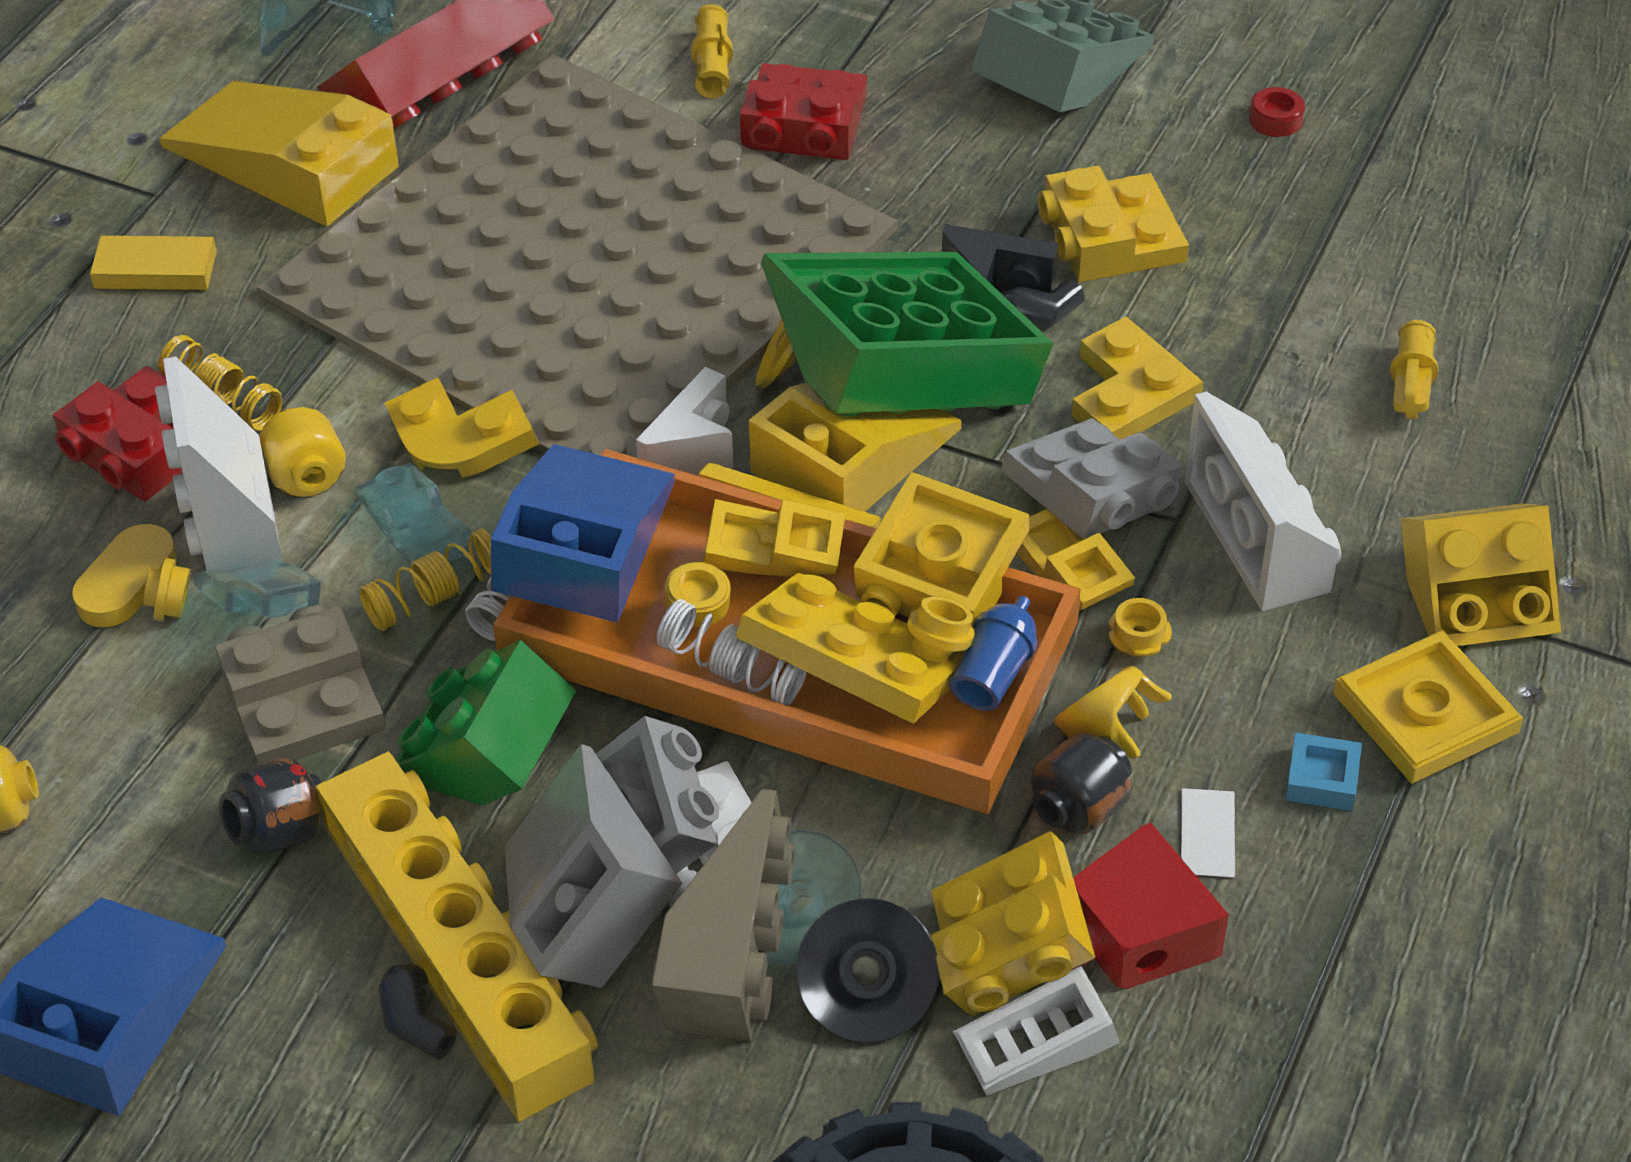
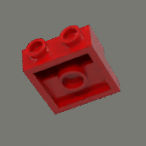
[740,63,868,160]
[53,365,183,502]

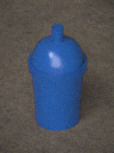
[950,596,1038,711]

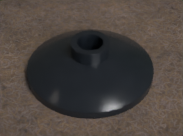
[796,898,939,1043]

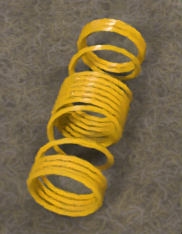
[158,335,282,432]
[359,528,492,631]

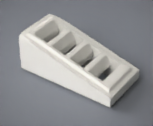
[953,966,1120,1096]

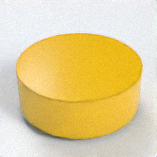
[664,562,731,627]

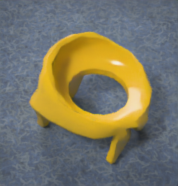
[1053,666,1172,759]

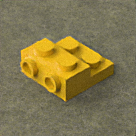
[1038,165,1189,282]
[854,471,1029,627]
[930,831,1095,1017]

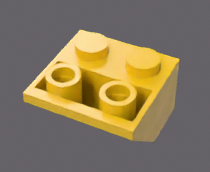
[1400,503,1561,646]

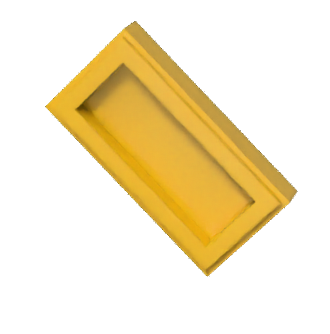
[90,236,217,290]

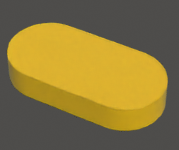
[72,524,177,628]

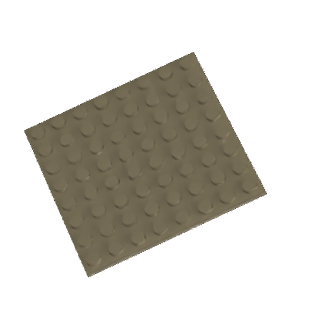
[257,54,898,458]

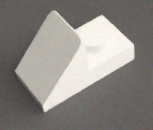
[636,367,734,476]

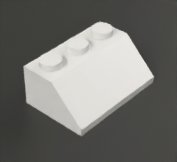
[1184,392,1341,611]

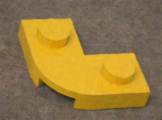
[384,377,540,478]

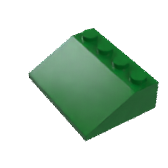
[761,252,1054,416]

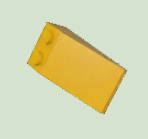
[159,81,399,227]

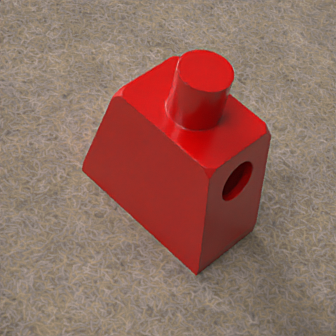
[1071,822,1229,989]

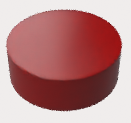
[1249,87,1305,137]

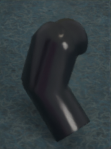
[1001,279,1085,331]
[378,963,457,1060]

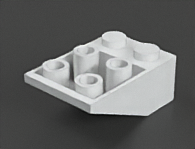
[155,357,284,579]

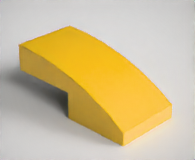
[702,499,846,576]
[1016,509,1135,610]

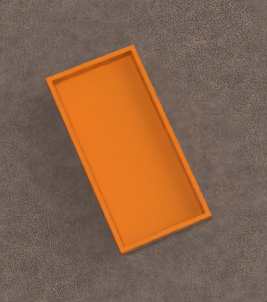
[493,449,1081,814]

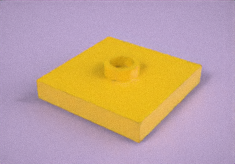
[1333,630,1523,784]

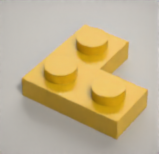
[1072,316,1203,440]

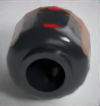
[1031,733,1132,834]
[219,758,322,855]

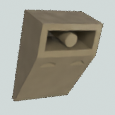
[652,789,795,1042]

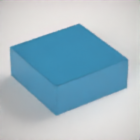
[1285,732,1362,811]

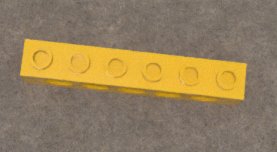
[316,751,598,1123]

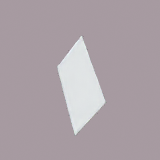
[1181,788,1235,878]

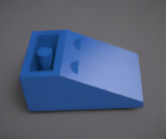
[491,444,675,623]
[0,897,226,1116]

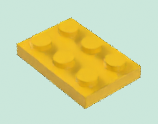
[735,572,965,724]

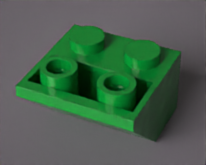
[395,640,576,806]

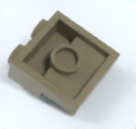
[214,605,386,765]

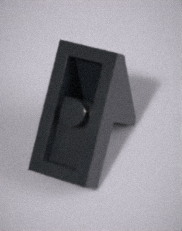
[942,224,1058,293]

